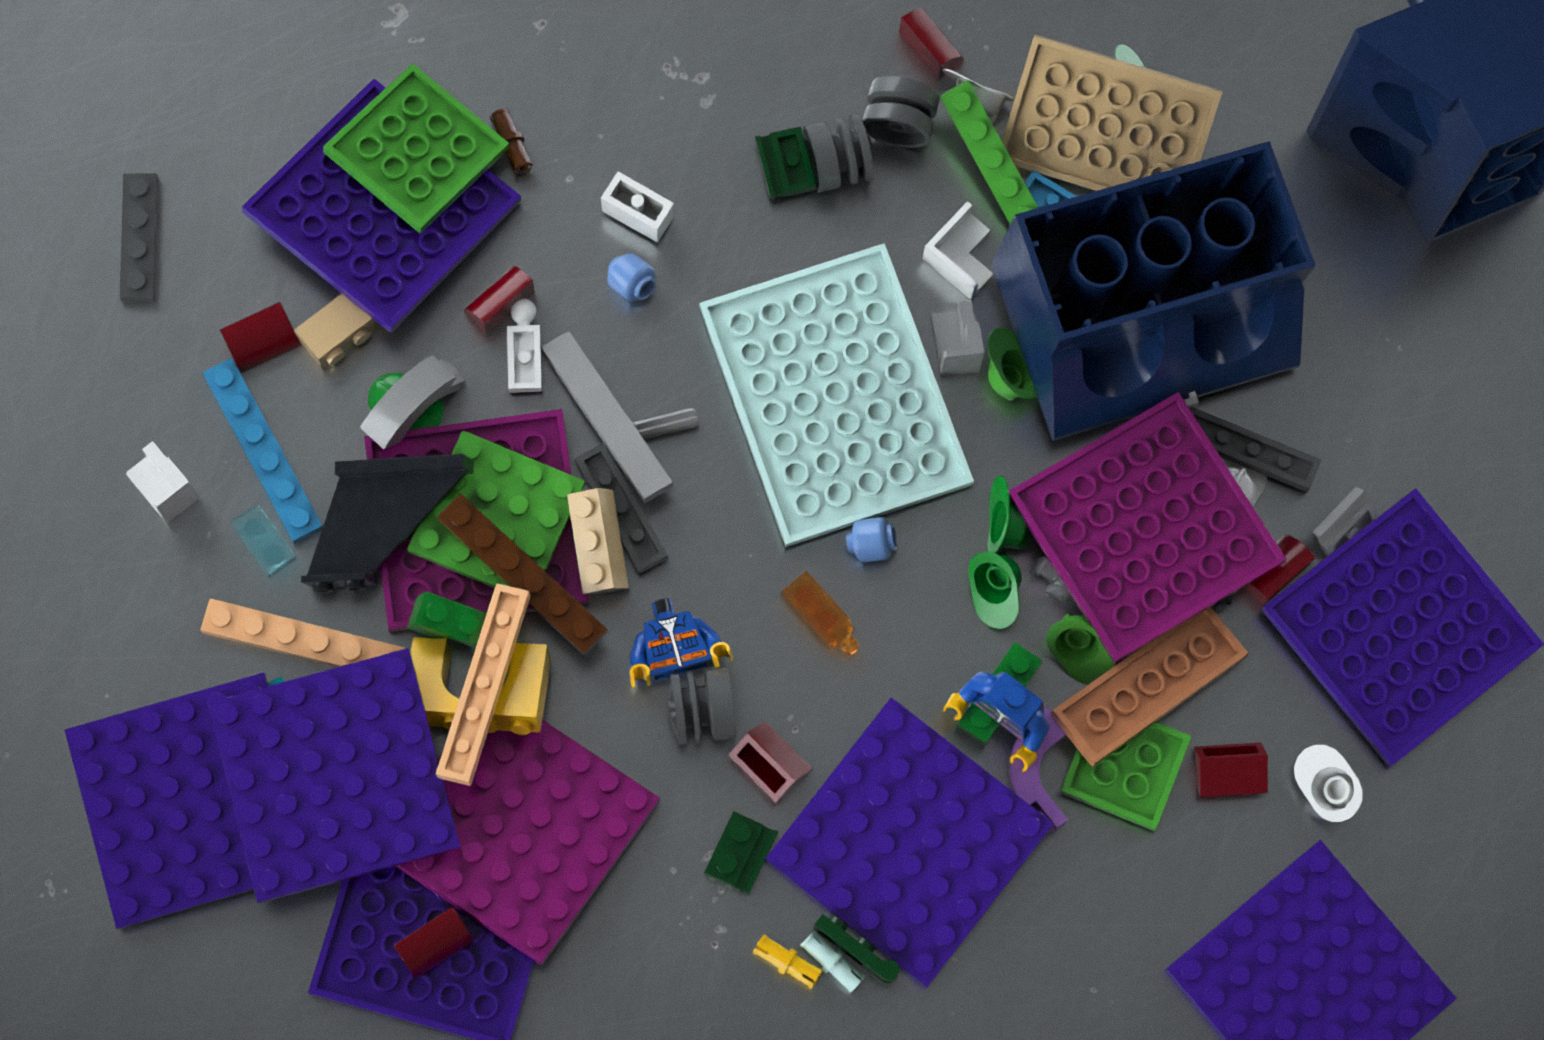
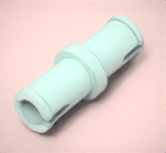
[800,930,865,993]

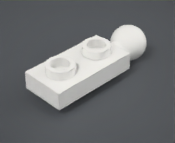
[507,299,542,393]

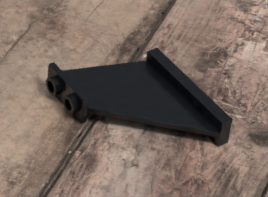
[301,454,474,593]

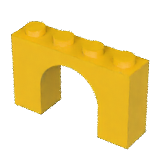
[411,637,551,735]

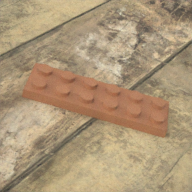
[1050,607,1249,767]

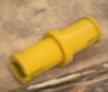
[753,934,823,989]

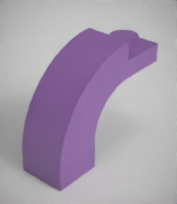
[1007,707,1068,833]

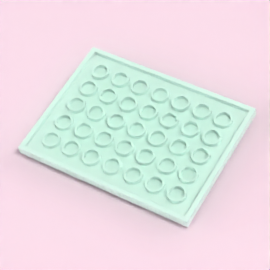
[699,243,974,547]

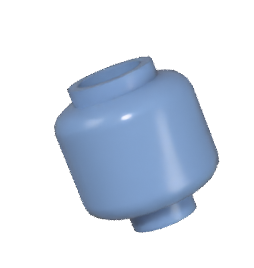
[607,253,656,302]
[846,517,897,563]

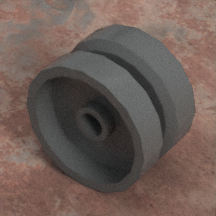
[862,76,940,148]

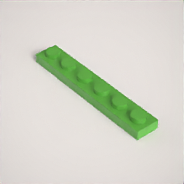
[940,80,1038,224]

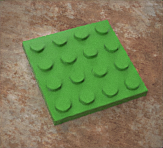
[323,63,509,234]
[407,430,585,588]

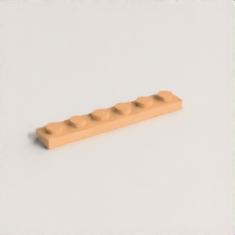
[436,583,531,786]
[200,598,405,667]

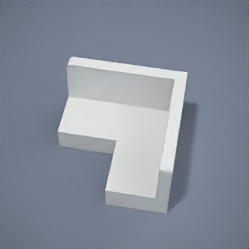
[922,201,993,300]
[126,441,198,524]

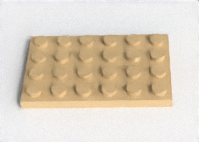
[1002,35,1223,191]

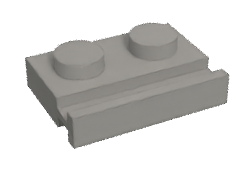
[1311,487,1380,557]

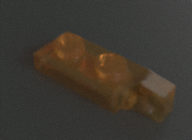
[781,571,860,657]

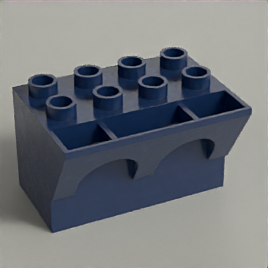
[1306,0,1544,243]
[991,141,1316,441]

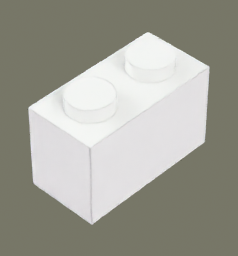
[601,172,674,243]

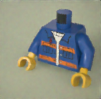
[630,598,733,688]
[943,672,1050,772]

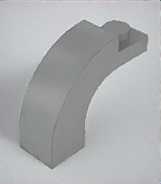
[360,356,466,449]

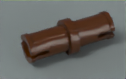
[489,108,533,174]

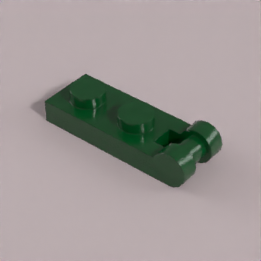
[813,914,899,984]

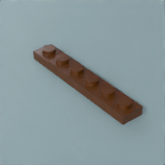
[437,493,608,656]

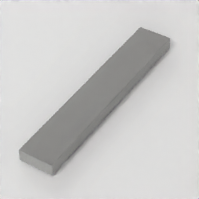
[541,331,673,503]

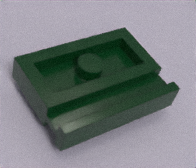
[755,126,816,200]
[704,811,778,895]

